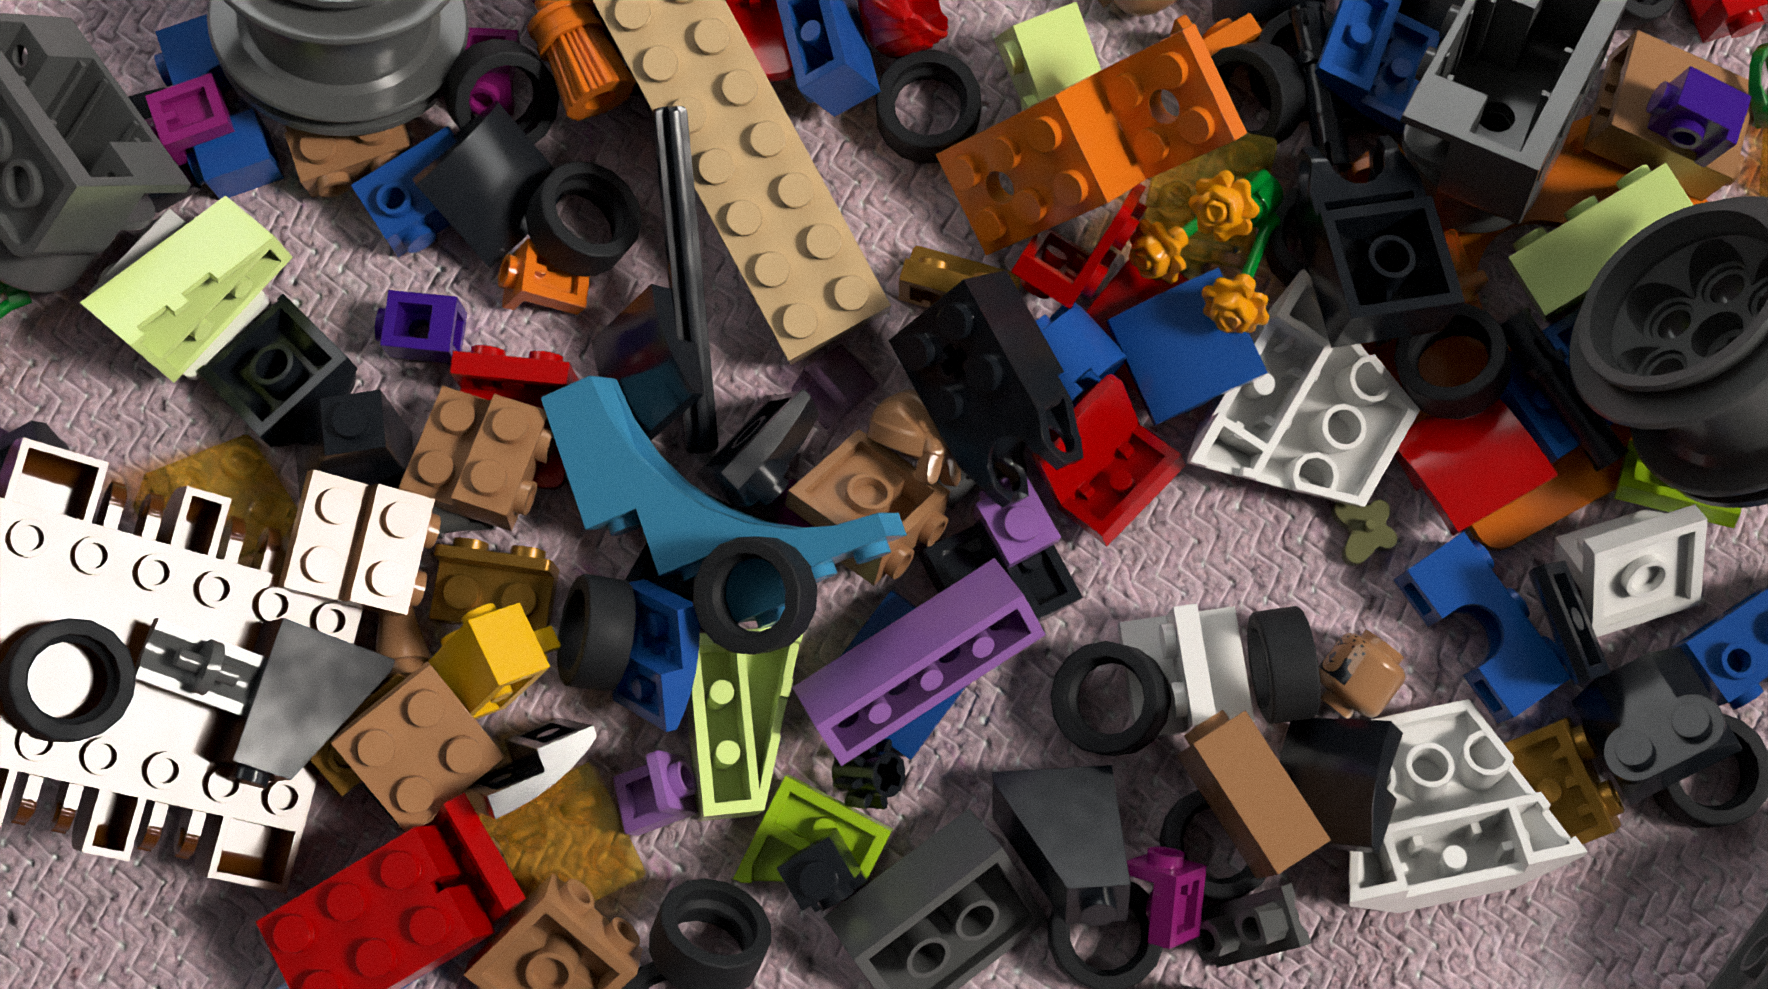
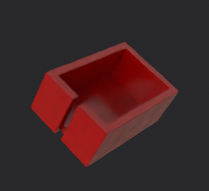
[256,825,496,989]

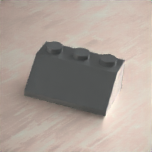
[824,809,1049,989]

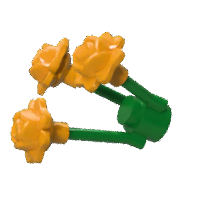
[1129,169,1284,334]

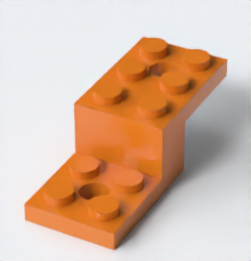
[935,24,1247,256]

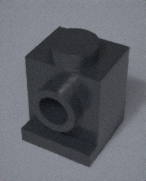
[777,828,867,913]

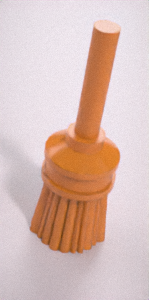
[527,0,636,121]

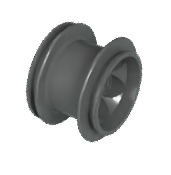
[207,0,469,136]
[1569,196,1768,508]

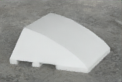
[1187,269,1420,508]
[1348,699,1588,913]

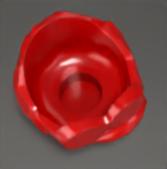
[857,0,949,59]

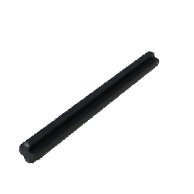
[652,105,719,453]

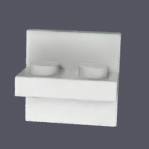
[1554,504,1707,637]
[1117,603,1255,737]

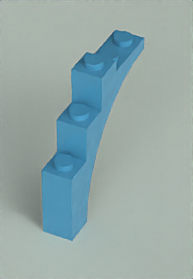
[541,376,907,629]

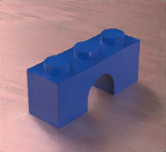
[154,14,285,199]
[1394,532,1570,724]

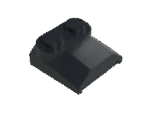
[197,294,357,447]
[695,388,820,507]
[1571,647,1742,805]

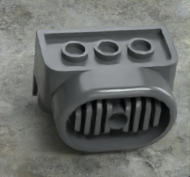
[1400,0,1628,233]
[0,13,191,293]

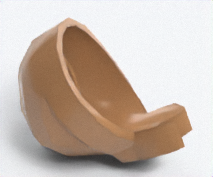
[867,389,961,487]

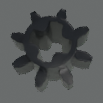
[832,739,905,809]

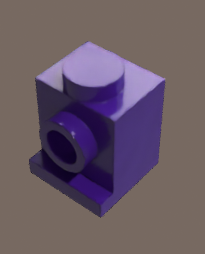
[1646,66,1752,167]
[375,290,468,366]

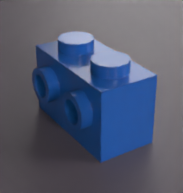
[776,0,881,117]
[351,126,456,257]
[1668,585,1768,710]

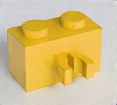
[428,602,561,720]

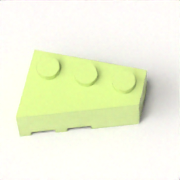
[994,1,1101,111]
[1508,163,1693,322]
[80,196,293,383]
[686,627,803,822]

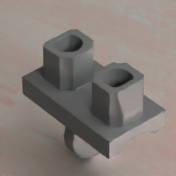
[135,617,265,716]
[1194,883,1311,968]

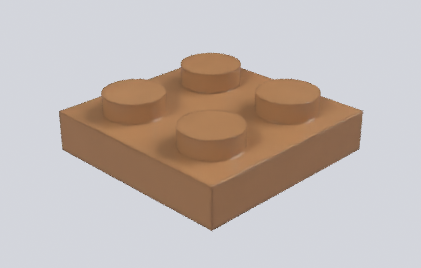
[329,661,505,832]

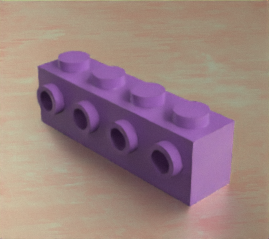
[792,558,1046,766]

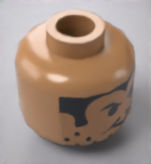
[1319,629,1406,719]

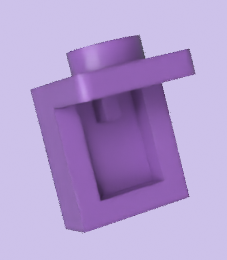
[972,477,1061,569]
[613,750,698,836]

